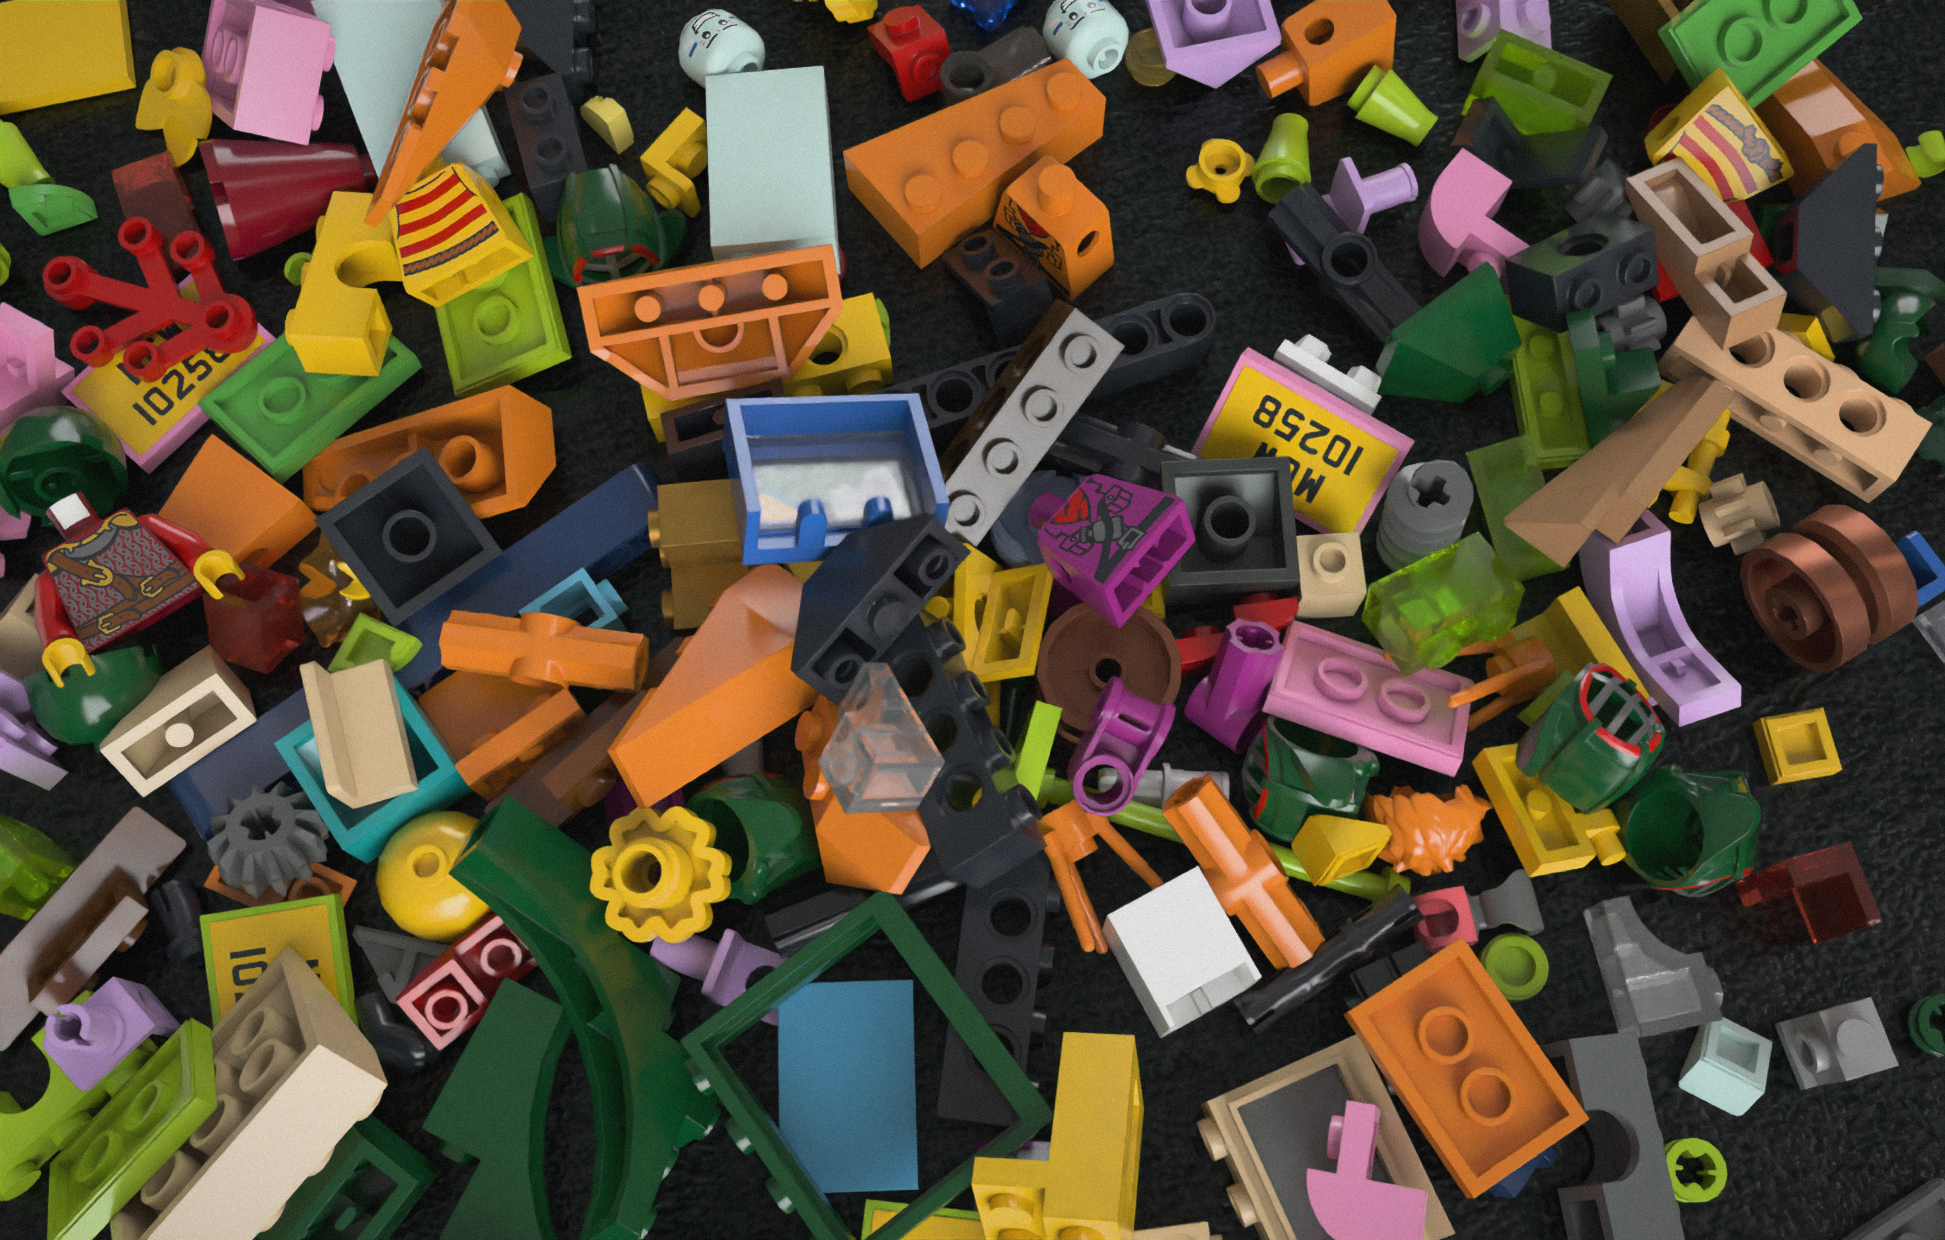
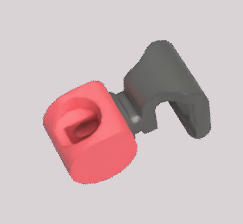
[1411,869,1544,953]

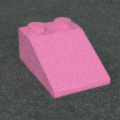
[201,0,336,146]

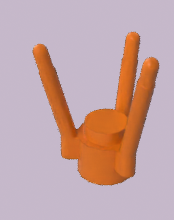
[1383,632,1556,733]
[1037,798,1164,954]

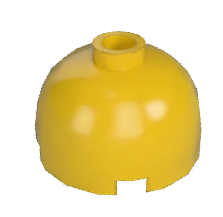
[376,811,493,944]

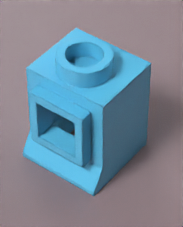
[518,567,628,632]

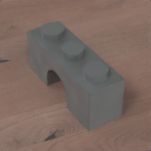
[1539,1031,1685,1240]

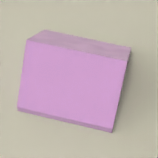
[1145,0,1282,89]

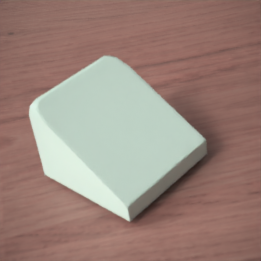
[1678,1010,1772,1116]

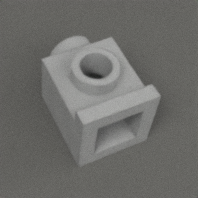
[1775,997,1899,1090]

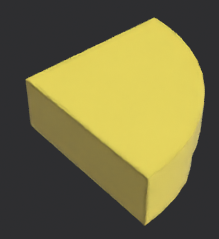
[580,95,634,155]

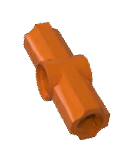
[439,610,650,694]
[1161,774,1325,970]

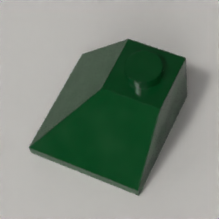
[1373,261,1522,403]

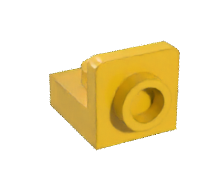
[640,107,708,218]

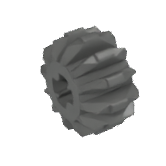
[207,780,329,899]

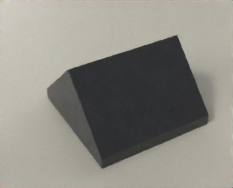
[314,445,503,627]

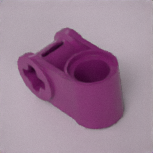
[1067,676,1176,816]

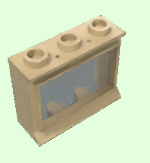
[1197,1034,1455,1240]

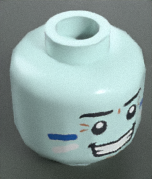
[1043,0,1129,79]
[678,9,765,89]

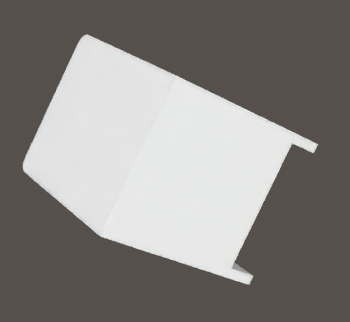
[1102,866,1262,1038]

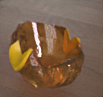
[297,532,381,648]

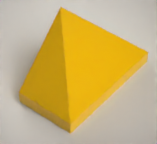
[971,563,1053,683]

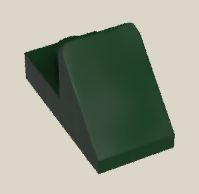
[1566,308,1661,448]

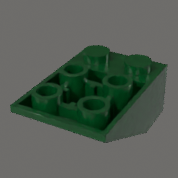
[256,1114,442,1240]

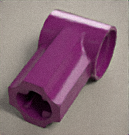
[1184,618,1284,754]

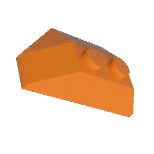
[577,244,844,401]
[795,677,931,895]

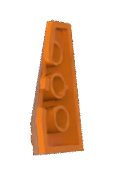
[364,0,523,228]
[1754,58,1921,202]
[302,385,556,520]
[607,564,820,809]

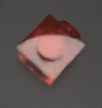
[202,561,305,674]

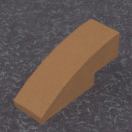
[1624,156,1787,351]

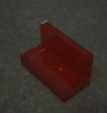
[1735,842,1882,944]

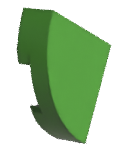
[8,184,98,236]

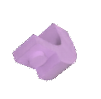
[1579,508,1741,727]

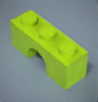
[0,990,159,1201]

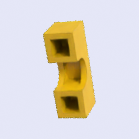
[285,191,402,377]

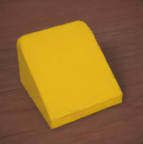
[1291,814,1392,886]

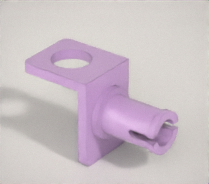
[1285,157,1418,265]
[649,928,789,1026]
[42,977,181,1091]

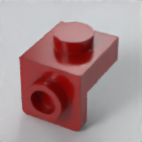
[867,4,958,102]

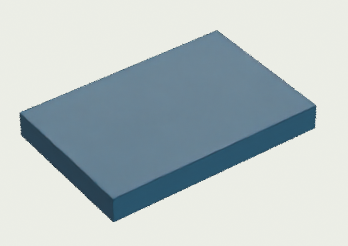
[778,980,918,1193]

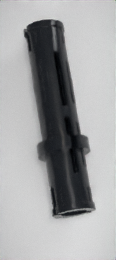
[1233,883,1425,1036]

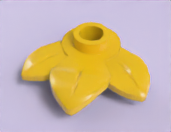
[135,47,212,168]

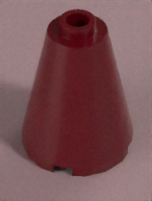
[198,139,377,261]

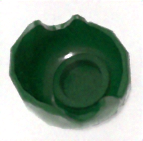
[1852,292,1935,394]

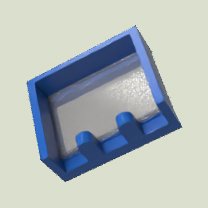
[722,393,950,565]

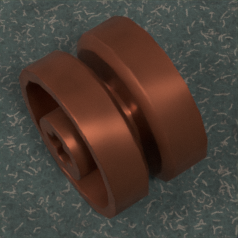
[1740,505,1919,673]
[1035,603,1181,751]

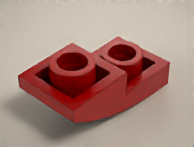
[1175,592,1299,680]
[396,911,538,1051]

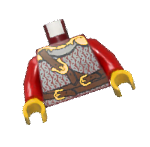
[35,492,245,688]

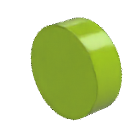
[1477,933,1549,1003]

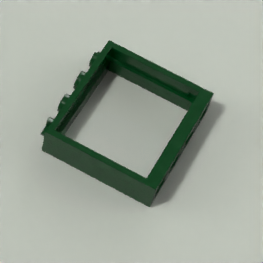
[680,890,1054,1240]

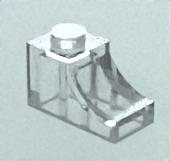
[818,663,945,814]
[1583,896,1723,1039]

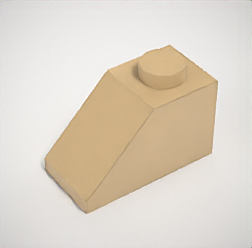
[99,644,257,797]

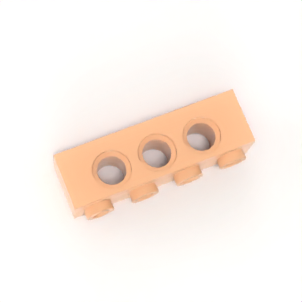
[1657,313,1932,503]

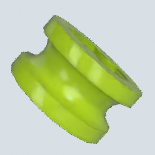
[1663,1138,1727,1203]

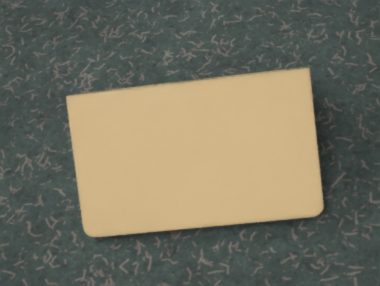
[300,659,419,809]

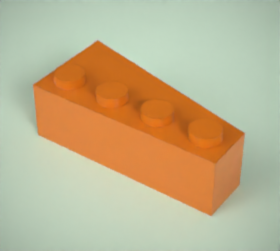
[843,58,1106,269]

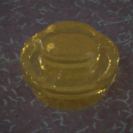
[1125,28,1177,86]

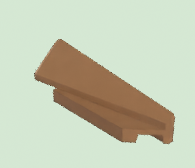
[1503,373,1737,568]

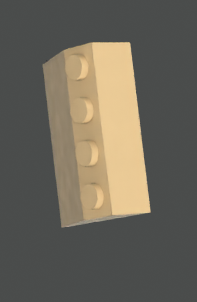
[110,945,388,1240]

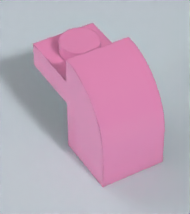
[1418,148,1530,294]
[0,302,75,433]
[1306,1100,1429,1240]

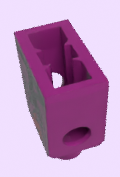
[1029,474,1196,629]

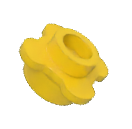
[1186,139,1255,203]

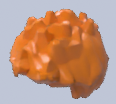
[1363,785,1493,876]

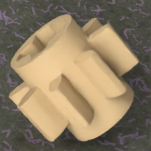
[1699,473,1780,556]

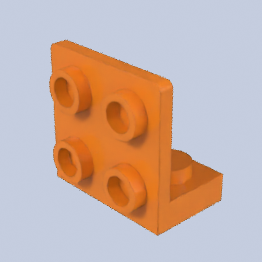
[418,670,588,802]

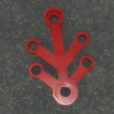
[42,216,258,383]

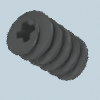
[1376,459,1473,577]

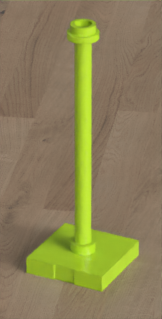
[1011,700,1410,903]

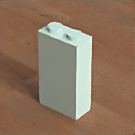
[311,0,512,188]
[705,66,841,274]

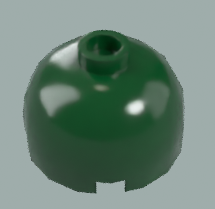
[0,405,130,528]
[22,644,166,754]

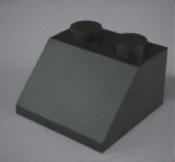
[1159,456,1300,606]

